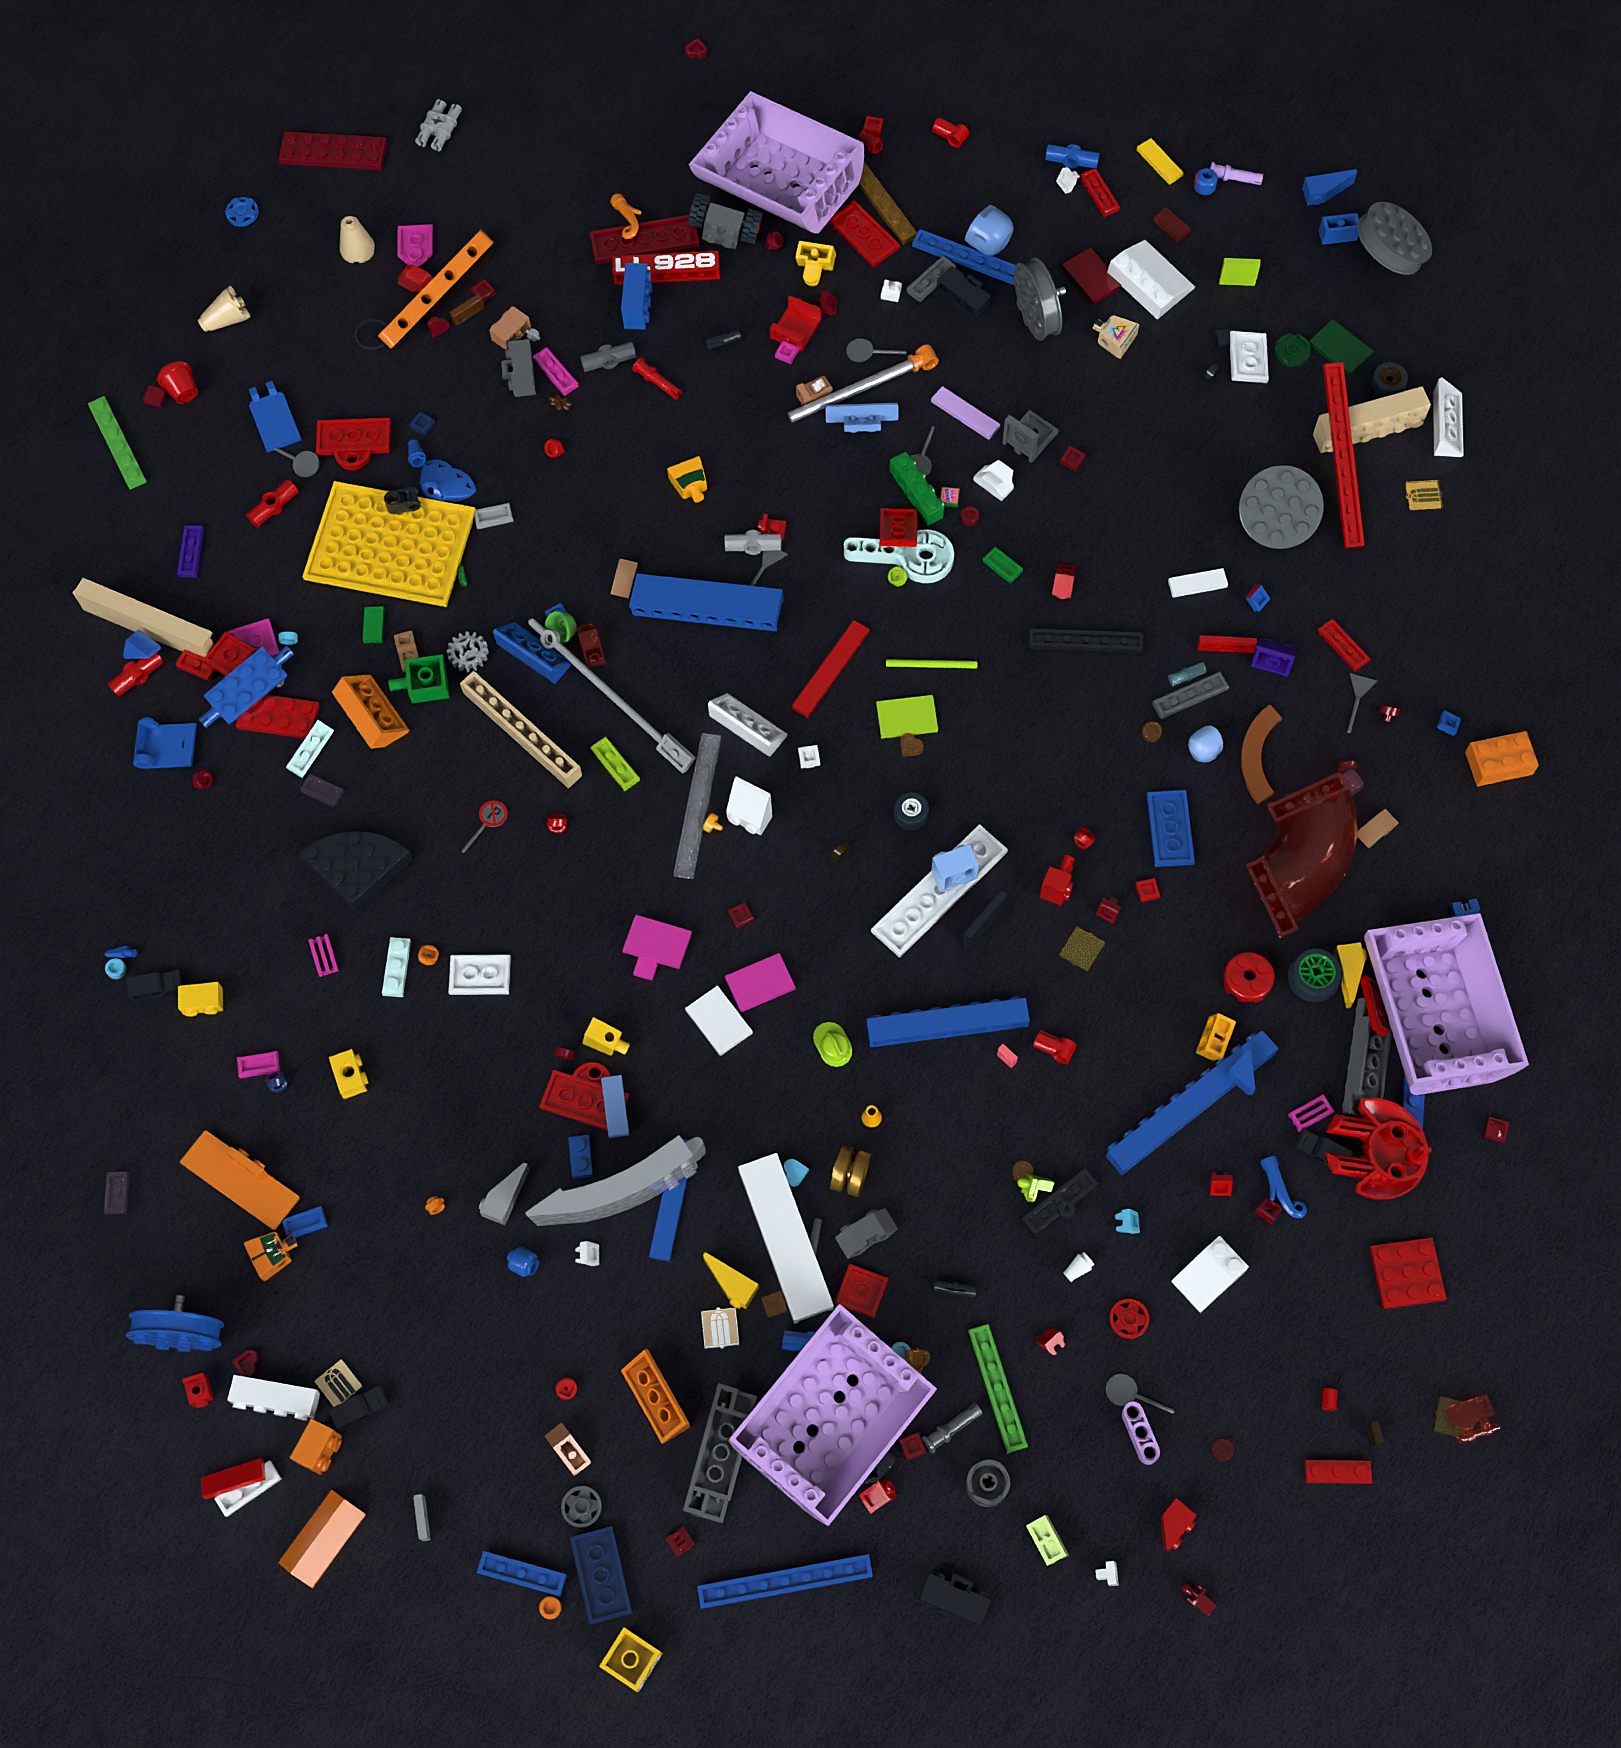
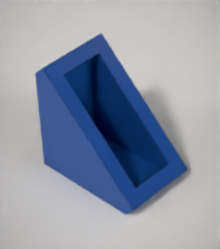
[123,629,161,659]
[1226,1050,1255,1095]

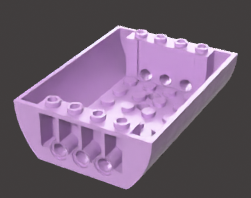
[689,91,864,233]
[1364,913,1529,1095]
[728,1304,937,1526]

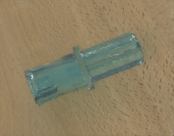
[1168,663,1207,687]

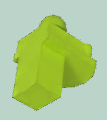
[1018,1174,1054,1202]

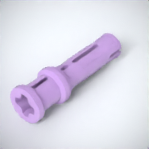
[1210,162,1263,185]

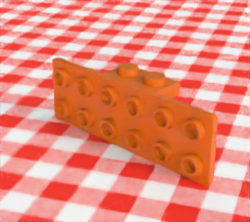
[180,1130,300,1230]

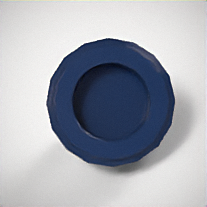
[265,1071,288,1092]

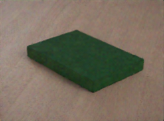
[1309,319,1374,376]

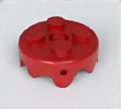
[1223,952,1275,1003]

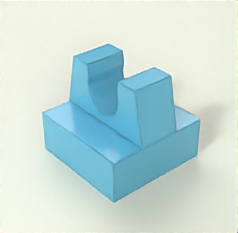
[1115,1209,1140,1234]

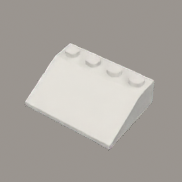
[1107,240,1195,319]

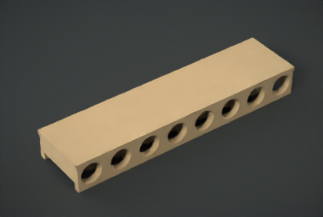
[72,578,214,657]

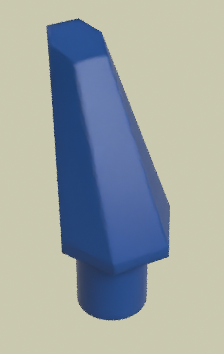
[105,946,137,958]

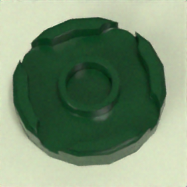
[1274,334,1311,367]

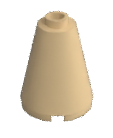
[340,216,375,263]

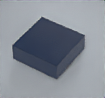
[409,412,435,436]

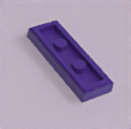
[177,525,204,577]

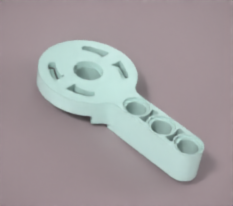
[844,530,954,583]

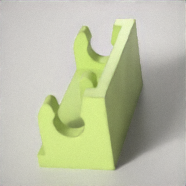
[1026,1515,1069,1566]

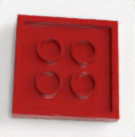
[1370,1238,1446,1309]

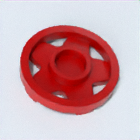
[1109,1299,1149,1339]

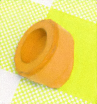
[703,813,723,833]

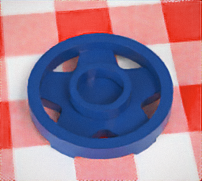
[225,197,259,227]

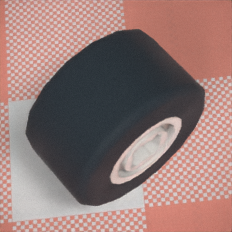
[894,792,929,830]

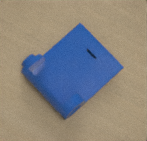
[133,717,197,769]

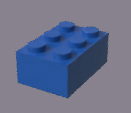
[621,263,652,330]

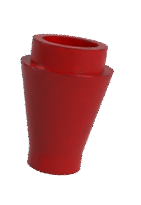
[858,130,883,154]

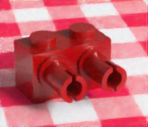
[1040,855,1075,906]

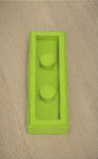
[590,737,640,791]

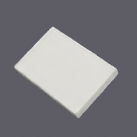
[1230,331,1269,383]
[449,955,511,995]
[685,986,753,1056]

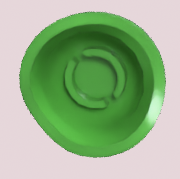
[545,611,577,643]

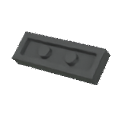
[907,256,956,302]

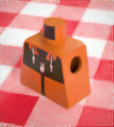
[244,1232,298,1281]

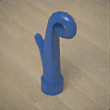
[1260,1156,1307,1218]

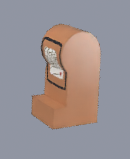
[796,376,833,406]

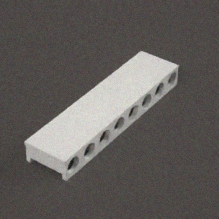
[738,1153,834,1324]

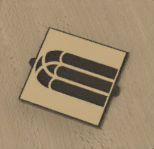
[314,1359,364,1407]

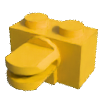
[795,241,836,286]

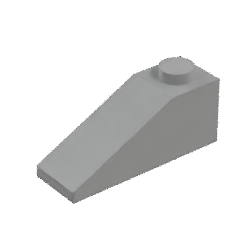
[479,1163,530,1225]

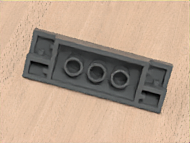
[1342,998,1392,1118]
[683,1383,757,1523]

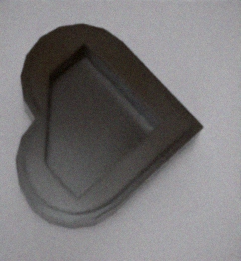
[831,841,851,863]

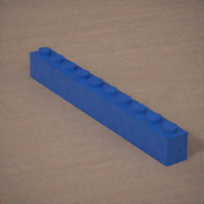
[1106,1031,1278,1175]

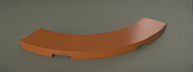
[1241,705,1282,805]

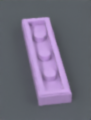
[931,386,1000,440]

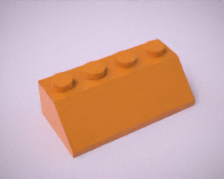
[332,675,410,749]

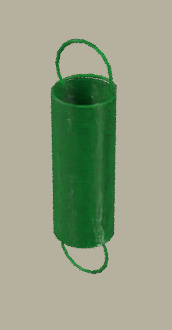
[457,562,467,590]

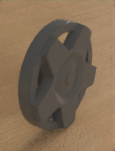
[561,1486,602,1528]

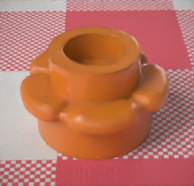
[425,1196,445,1215]

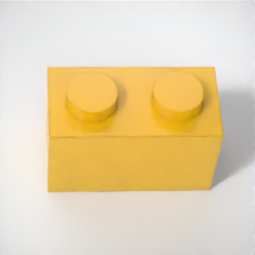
[178,982,223,1016]

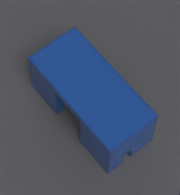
[1449,899,1480,917]

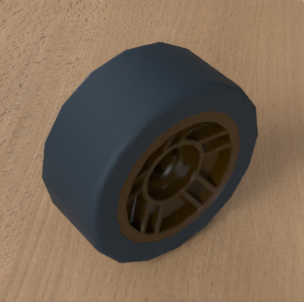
[1371,362,1408,397]

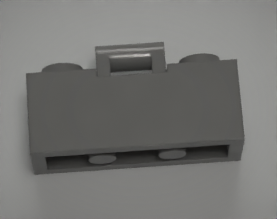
[501,339,536,397]

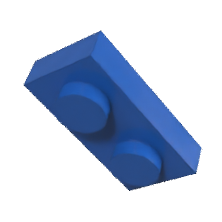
[568,1135,593,1179]

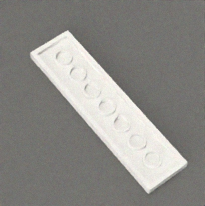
[871,824,1008,958]

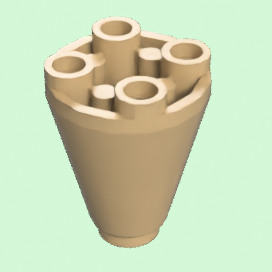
[198,286,251,332]

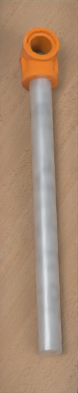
[788,345,939,423]

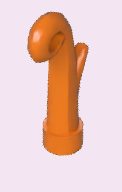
[610,194,641,239]

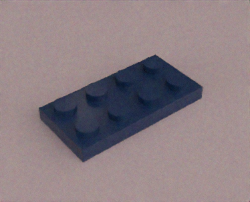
[570,1526,633,1625]

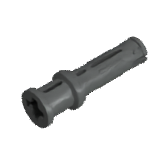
[922,1403,982,1454]

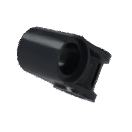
[384,487,421,514]
[864,1449,899,1486]

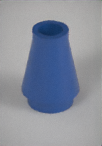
[408,440,426,467]

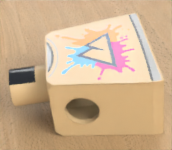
[1093,315,1139,359]

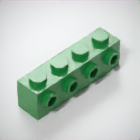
[890,452,945,526]

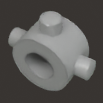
[526,329,540,341]

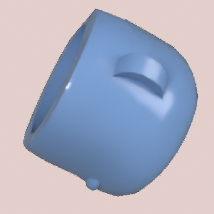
[965,205,1014,256]

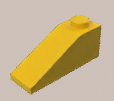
[1334,942,1367,1008]
[703,1252,759,1309]

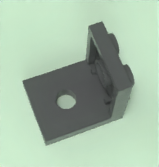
[1003,410,1058,463]

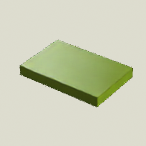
[876,695,938,739]

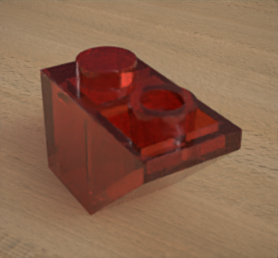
[576,622,606,669]

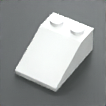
[727,777,772,835]
[1171,1236,1249,1313]

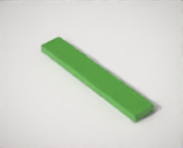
[968,1324,1028,1454]

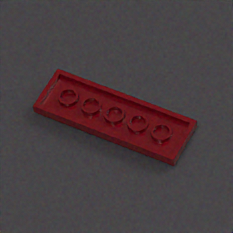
[279,131,387,170]
[590,214,700,265]

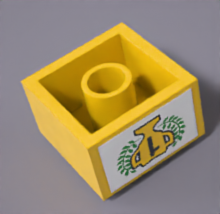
[599,1628,663,1692]

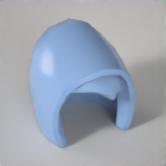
[1188,726,1223,763]

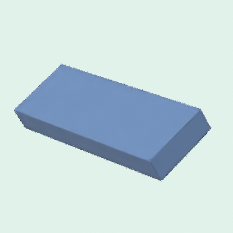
[601,1075,629,1138]

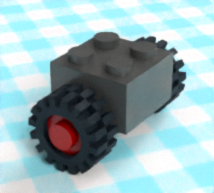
[688,193,763,249]

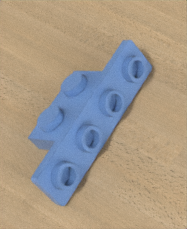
[825,403,898,433]

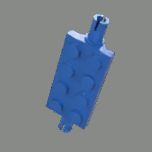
[199,646,294,728]

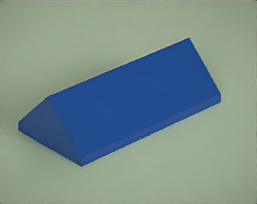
[493,622,572,684]

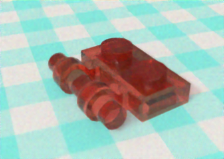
[1445,1394,1500,1443]

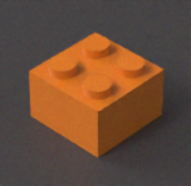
[290,1419,342,1475]

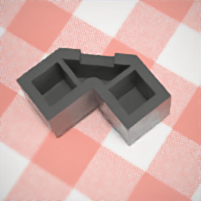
[835,1208,898,1259]

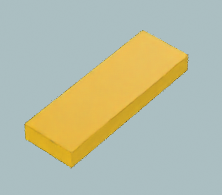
[1137,138,1184,185]

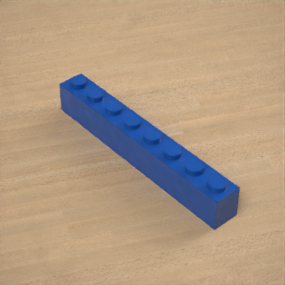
[867,996,1030,1047]

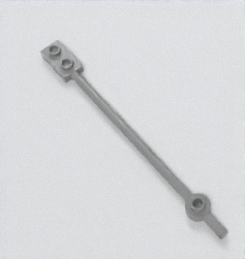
[528,618,696,773]

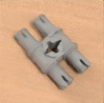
[415,99,462,151]

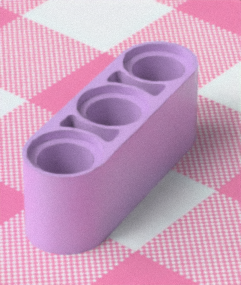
[1122,1402,1160,1465]

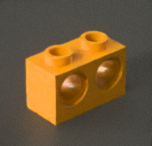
[1196,1013,1236,1061]

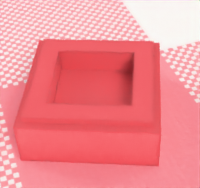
[997,1044,1018,1068]

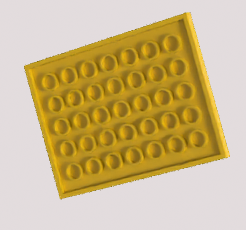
[303,481,476,607]

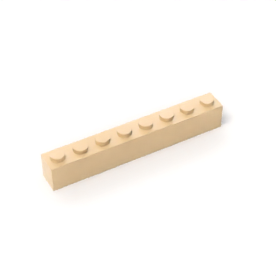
[460,671,582,788]

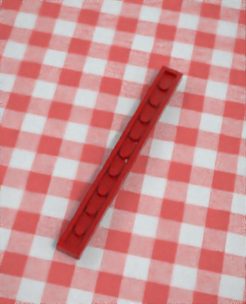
[1323,362,1365,549]

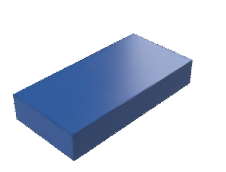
[282,1206,328,1238]

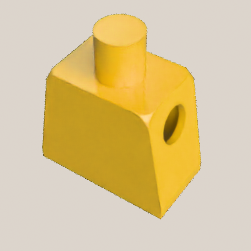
[582,1017,630,1056]

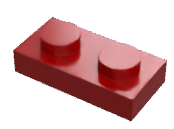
[175,649,217,681]

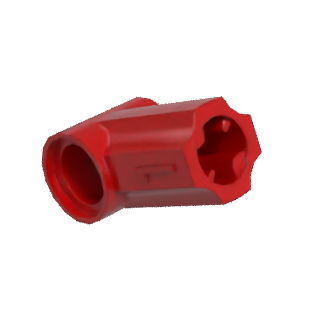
[932,118,969,148]
[1033,1030,1077,1064]

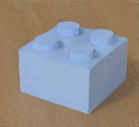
[932,844,979,892]

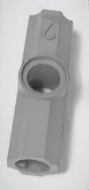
[725,530,781,555]

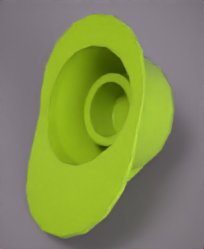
[813,1022,852,1067]

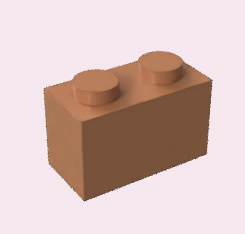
[489,306,531,349]

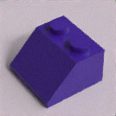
[1251,638,1296,677]

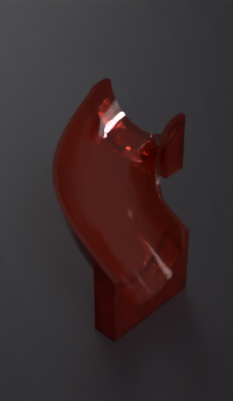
[1245,768,1357,938]

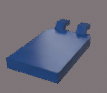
[248,381,301,453]

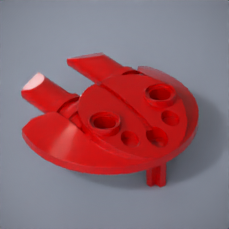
[1325,1098,1432,1200]

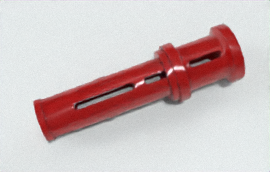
[632,358,682,400]

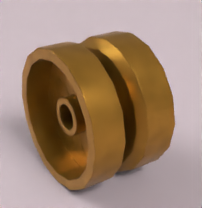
[830,1145,871,1197]

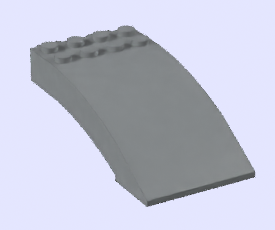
[525,1135,706,1226]

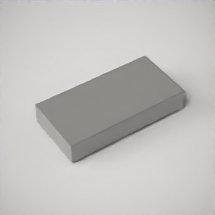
[474,503,514,529]
[413,1494,431,1541]

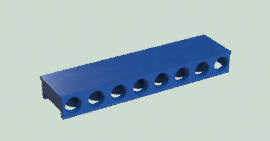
[629,574,784,631]

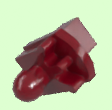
[1182,1583,1216,1617]

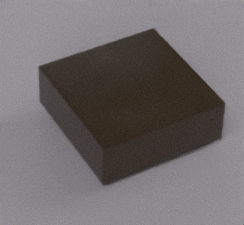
[1366,1421,1385,1446]

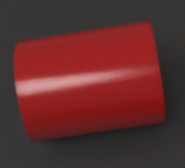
[1322,1388,1338,1411]

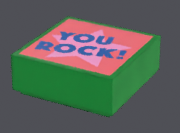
[940,487,960,508]

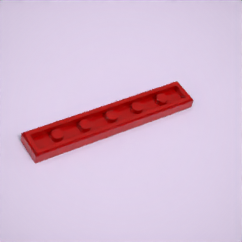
[792,621,870,718]

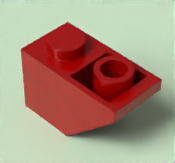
[1160,1498,1197,1552]

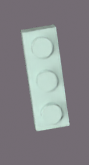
[286,720,334,778]
[382,937,411,997]

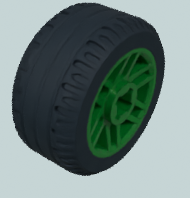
[1287,947,1343,1002]

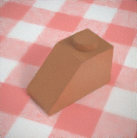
[545,1422,591,1476]

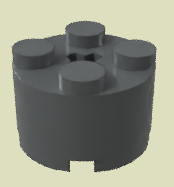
[966,1460,1010,1507]

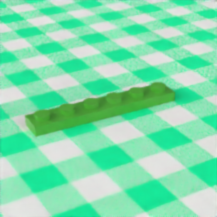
[88,396,147,490]

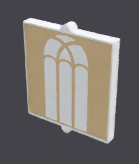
[701,1307,739,1349]

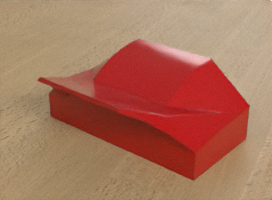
[397,264,433,293]

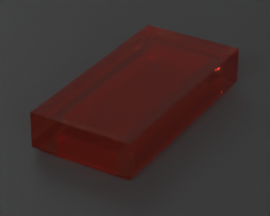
[1153,208,1191,242]

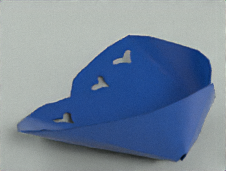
[419,460,476,503]

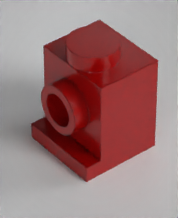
[182,1372,214,1408]

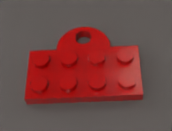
[316,418,391,470]
[539,1062,630,1131]

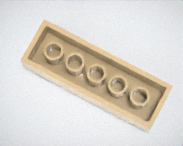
[1313,386,1431,453]

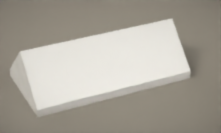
[1433,378,1463,457]
[708,693,788,757]

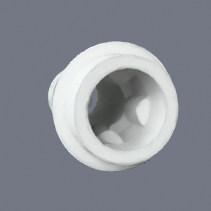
[1063,1252,1095,1282]

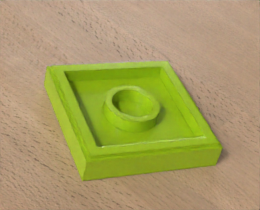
[1219,258,1260,286]

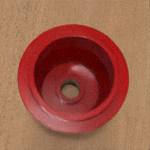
[157,361,198,404]

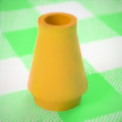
[862,1105,882,1127]

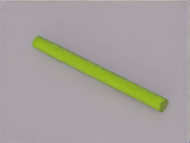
[886,659,977,669]

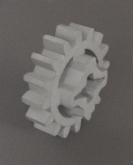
[447,632,489,672]

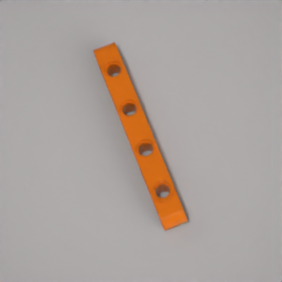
[378,230,494,349]

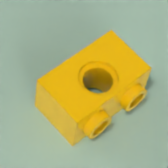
[329,1049,368,1099]

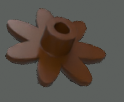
[549,395,572,410]

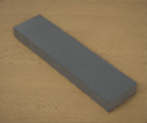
[1152,672,1229,719]

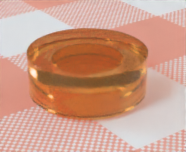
[1142,722,1162,742]
[1012,1161,1033,1181]

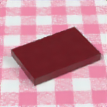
[1062,248,1122,305]

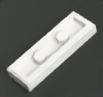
[1168,568,1228,597]
[214,1460,282,1517]

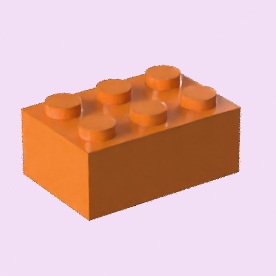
[1465,731,1539,787]

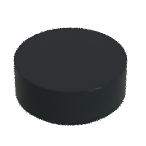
[1204,363,1219,382]

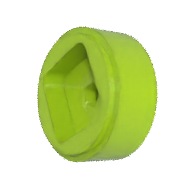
[888,567,908,586]

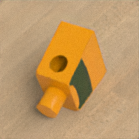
[667,456,707,502]

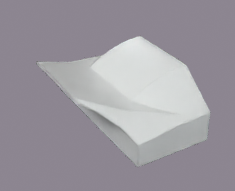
[973,460,1014,501]

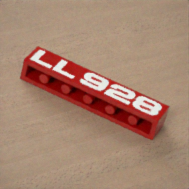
[612,250,720,284]

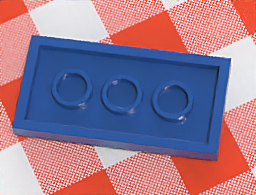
[1147,790,1195,867]

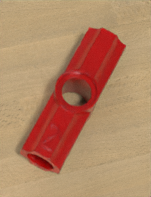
[246,480,298,527]
[107,652,164,697]

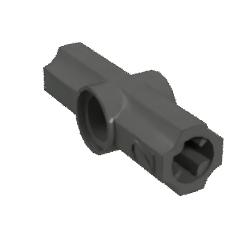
[580,342,636,372]

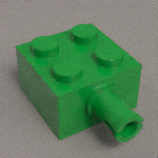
[389,654,450,704]

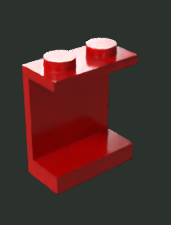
[770,296,822,352]

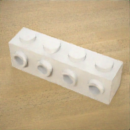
[228,1375,320,1421]

